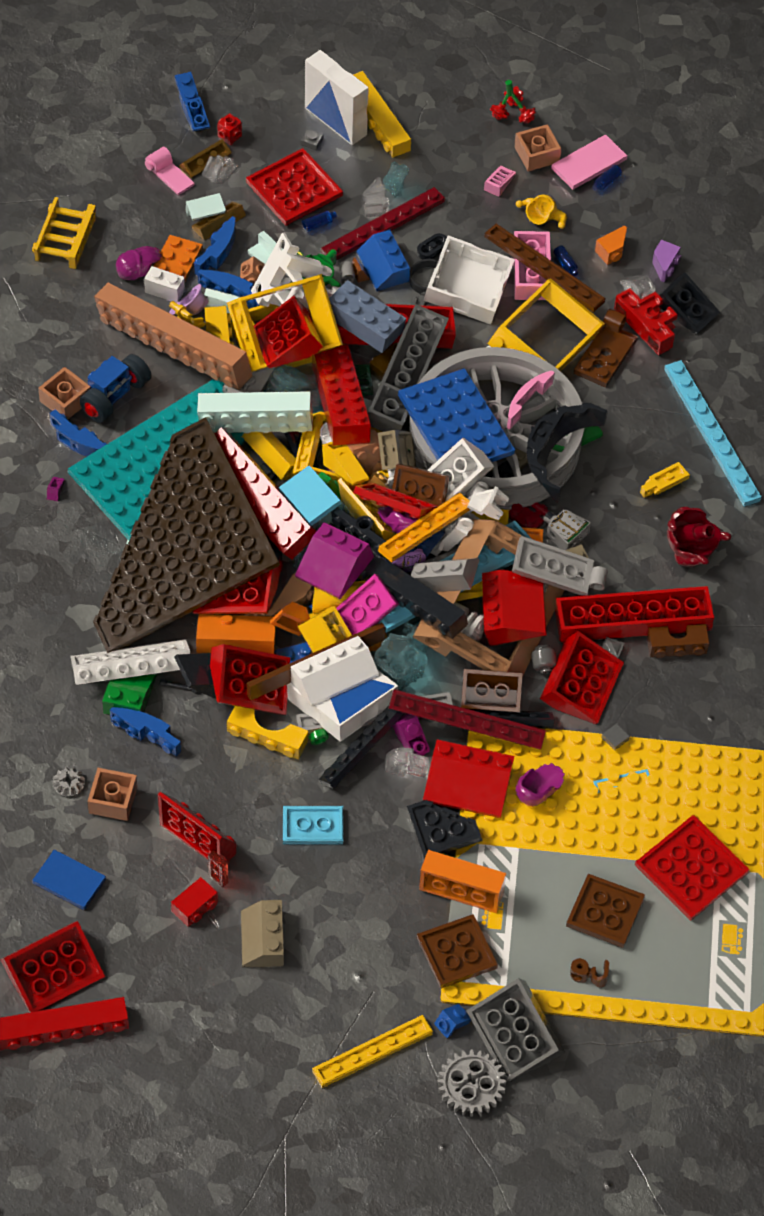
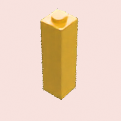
[242,432,296,480]

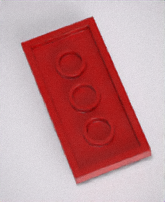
[354,483,438,519]

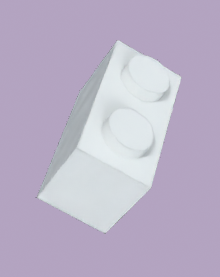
[144,266,185,303]

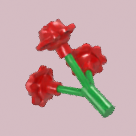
[490,80,536,124]

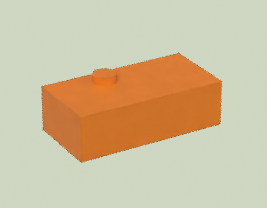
[196,614,276,654]
[419,850,506,913]

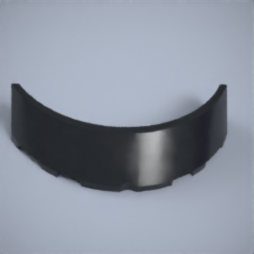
[527,403,608,503]

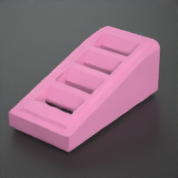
[484,166,516,197]

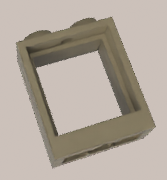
[378,430,416,471]

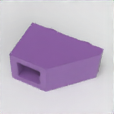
[652,240,682,282]

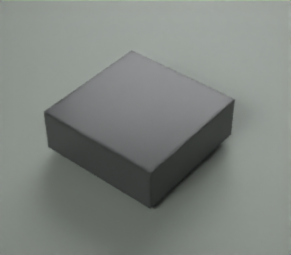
[601,723,630,750]

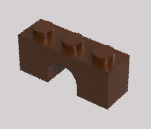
[647,624,709,658]

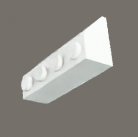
[428,438,494,502]
[291,636,379,707]

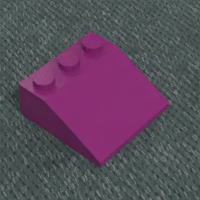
[295,522,374,599]

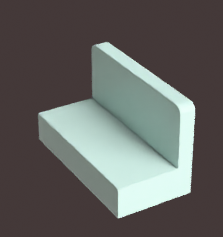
[186,193,226,221]
[248,231,283,264]
[204,288,240,316]

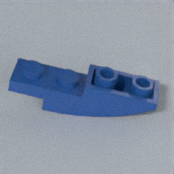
[175,72,210,132]
[194,216,236,276]
[198,270,260,308]
[50,409,107,457]
[110,707,181,757]

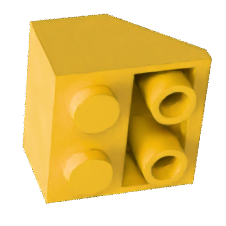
[297,606,352,653]

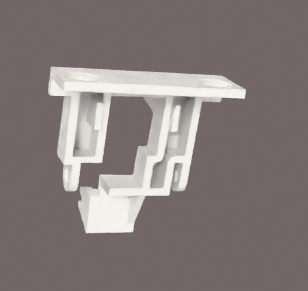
[251,233,339,311]
[430,481,509,556]

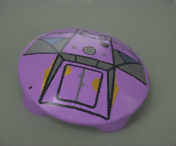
[392,549,426,573]

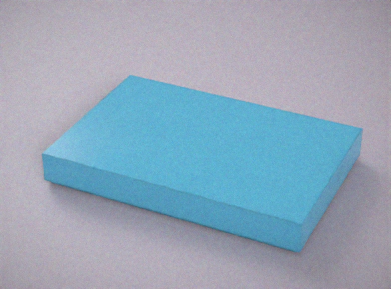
[279,465,342,526]
[283,806,343,844]

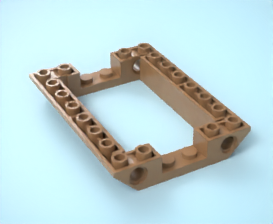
[413,519,564,677]

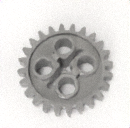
[438,1049,506,1117]

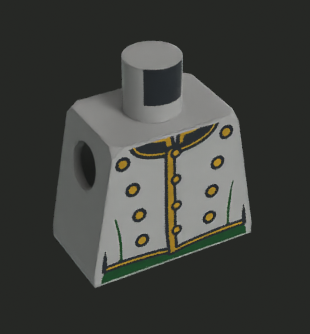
[543,510,591,550]

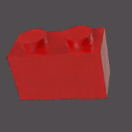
[171,877,218,927]

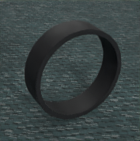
[409,259,438,294]

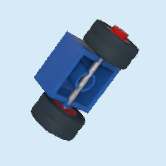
[80,354,152,423]

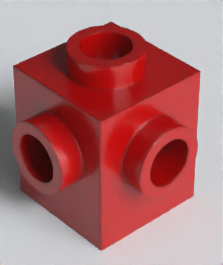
[217,113,242,145]

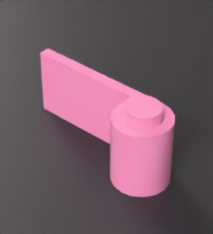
[145,147,195,195]

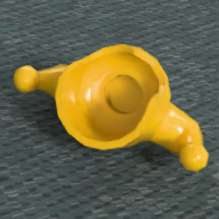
[516,194,567,229]

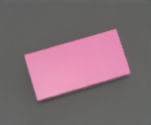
[551,135,627,190]

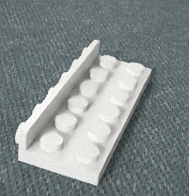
[71,640,190,685]

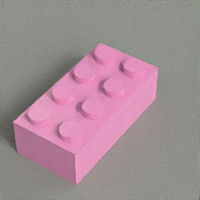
[513,231,551,300]

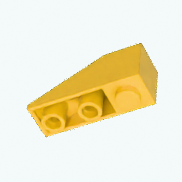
[322,442,369,485]

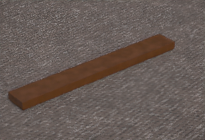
[484,223,606,312]
[247,622,385,700]

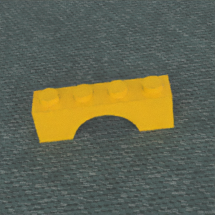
[204,306,234,345]
[227,706,308,760]

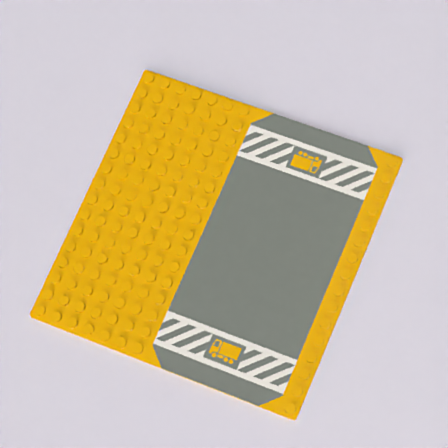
[441,727,764,1037]

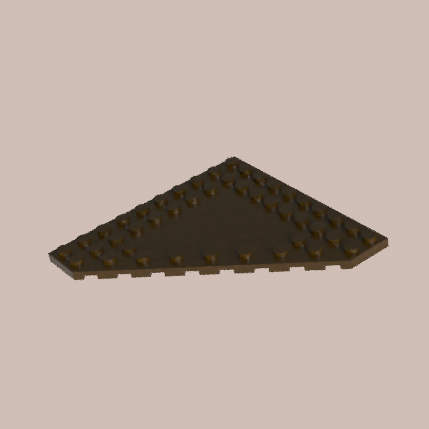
[93,417,280,653]

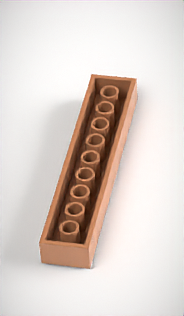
[94,283,252,390]

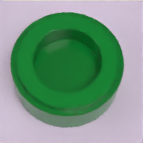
[308,729,329,745]

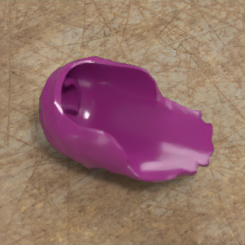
[116,246,162,280]
[378,506,421,534]
[515,763,565,806]

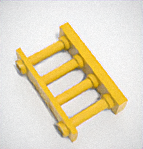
[32,197,96,269]

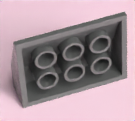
[466,978,566,1083]

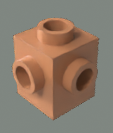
[240,256,265,285]

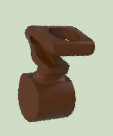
[570,958,609,988]

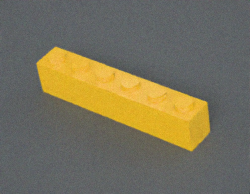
[353,71,411,158]

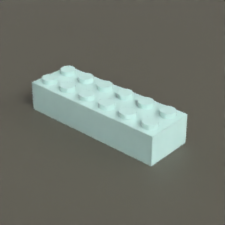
[197,392,313,433]

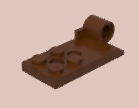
[573,309,638,388]

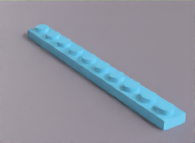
[664,360,761,507]

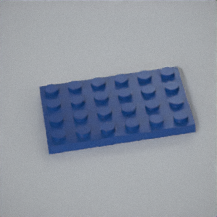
[398,368,515,462]

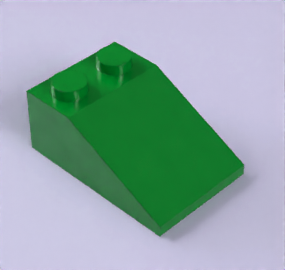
[102,673,157,715]

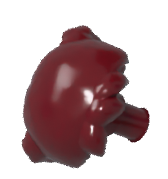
[667,507,732,567]

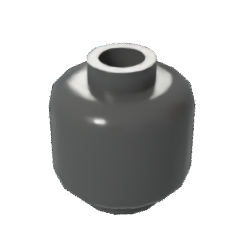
[531,645,557,675]

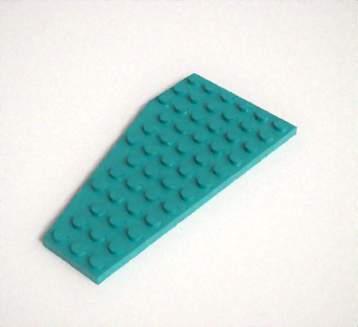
[67,379,264,540]

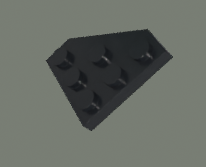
[407,800,482,858]

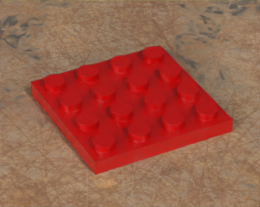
[246,148,343,226]
[635,815,750,921]

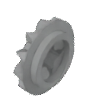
[53,767,85,796]

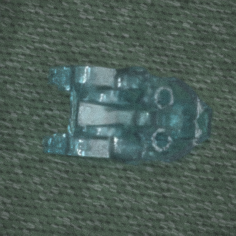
[374,622,428,691]

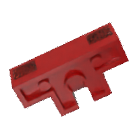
[614,288,678,356]

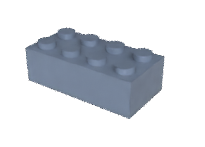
[329,280,406,353]

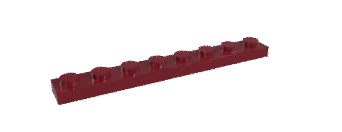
[321,187,445,261]
[388,689,546,750]

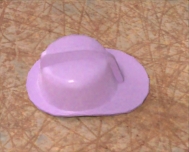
[169,284,209,315]

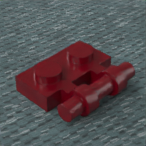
[509,502,549,529]

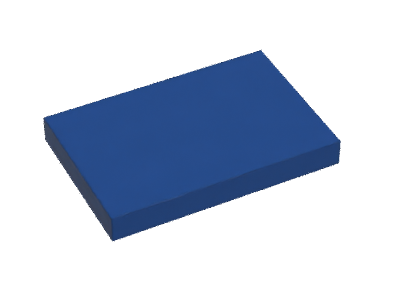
[32,850,106,910]

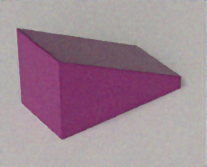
[47,477,65,501]

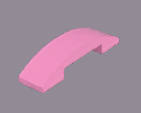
[507,371,555,430]

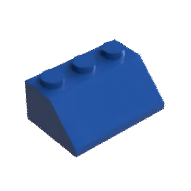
[357,230,410,291]

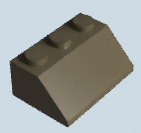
[241,900,284,967]

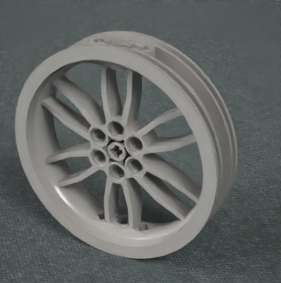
[408,347,584,510]

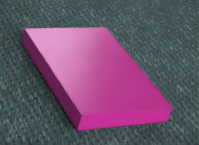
[336,574,399,635]

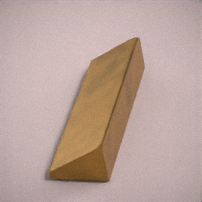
[179,138,232,178]
[191,201,246,240]

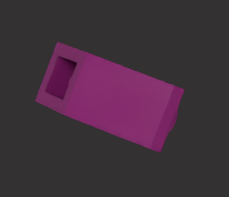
[393,714,430,760]

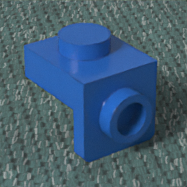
[434,1004,471,1038]

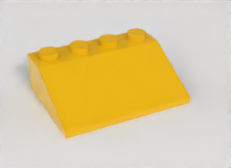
[338,478,396,541]

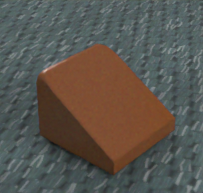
[352,257,370,283]

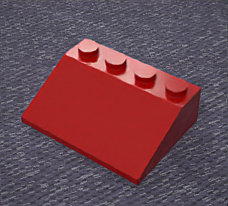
[254,295,323,369]
[193,567,280,614]
[482,570,547,646]
[540,631,624,724]
[210,644,290,715]
[423,739,515,818]
[158,792,237,869]
[0,921,105,1012]

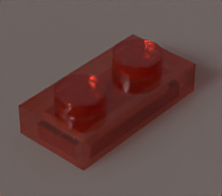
[208,850,229,888]

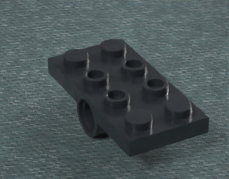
[331,507,392,563]

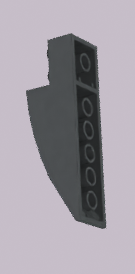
[368,304,449,432]

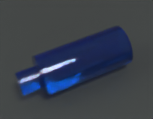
[592,165,622,191]
[302,211,337,232]
[553,245,579,277]

